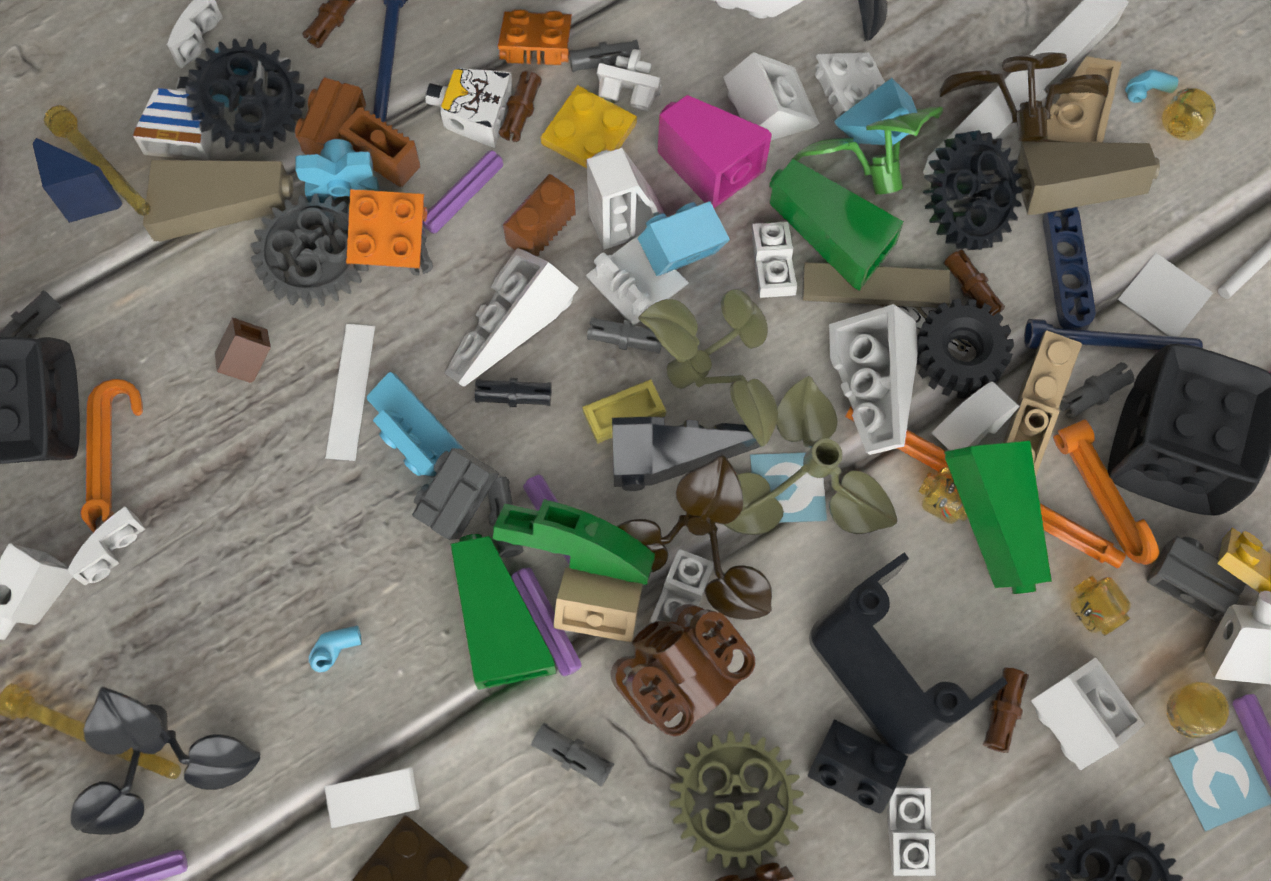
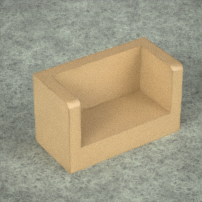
[553,567,643,642]

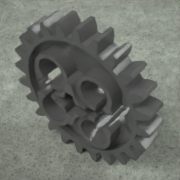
[251,194,369,308]

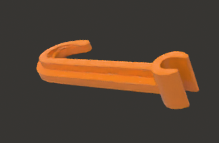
[81,379,143,533]
[1053,419,1159,565]

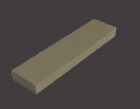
[803,262,950,308]

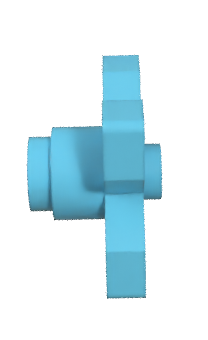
[295,139,380,203]

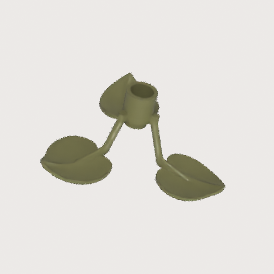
[638,289,778,447]
[723,376,898,535]

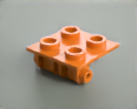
[498,9,572,66]
[346,189,427,268]

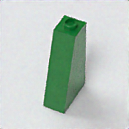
[769,159,904,291]
[944,441,1052,594]
[451,534,556,690]

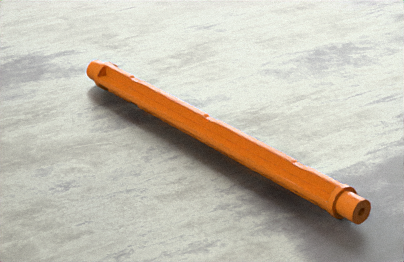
[845,406,1126,569]

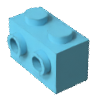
[637,201,730,277]

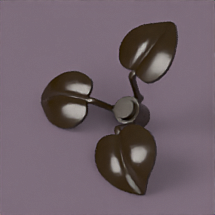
[940,52,1109,142]
[617,454,772,620]

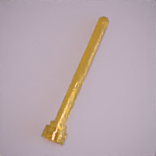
[44,105,151,216]
[0,683,181,780]

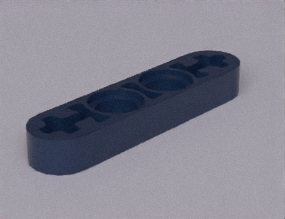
[1043,207,1096,330]

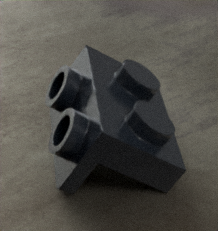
[808,719,908,814]

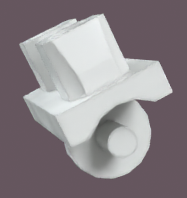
[597,49,662,111]

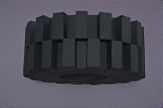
[916,299,1014,399]

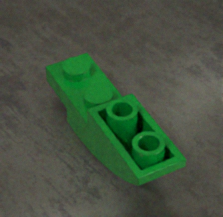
[493,499,655,585]

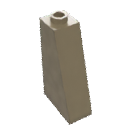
[1015,142,1160,215]
[143,160,293,241]

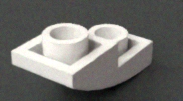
[167,0,223,69]
[752,222,797,298]
[932,381,1020,450]
[68,506,145,585]
[649,549,714,626]
[324,767,420,828]
[887,786,936,876]

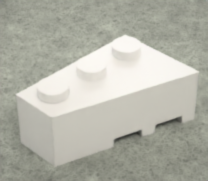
[587,148,664,250]

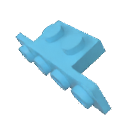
[367,372,465,477]

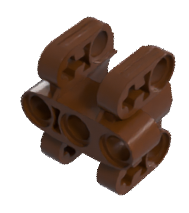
[610,604,756,737]

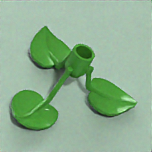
[791,106,943,195]

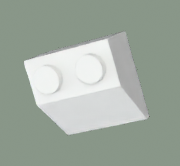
[723,52,819,140]
[1031,657,1145,771]

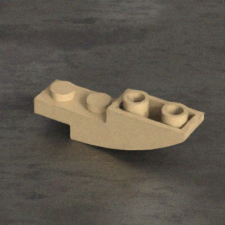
[1003,330,1082,475]

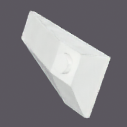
[445,248,579,387]
[829,304,918,455]

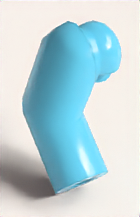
[1125,69,1179,103]
[309,625,362,673]

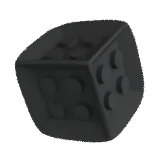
[0,337,80,464]
[1108,344,1271,516]

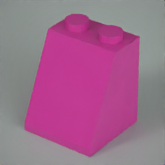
[657,95,772,208]

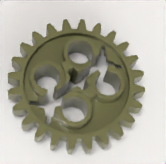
[669,731,804,869]

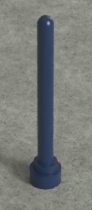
[373,0,408,122]
[1024,319,1203,350]

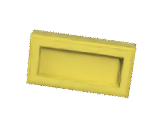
[582,379,666,444]

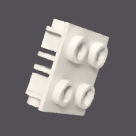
[815,53,885,118]
[586,233,688,326]

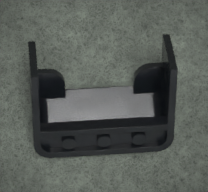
[809,552,1008,756]

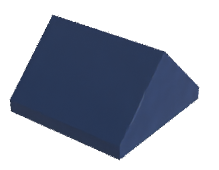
[32,138,123,223]

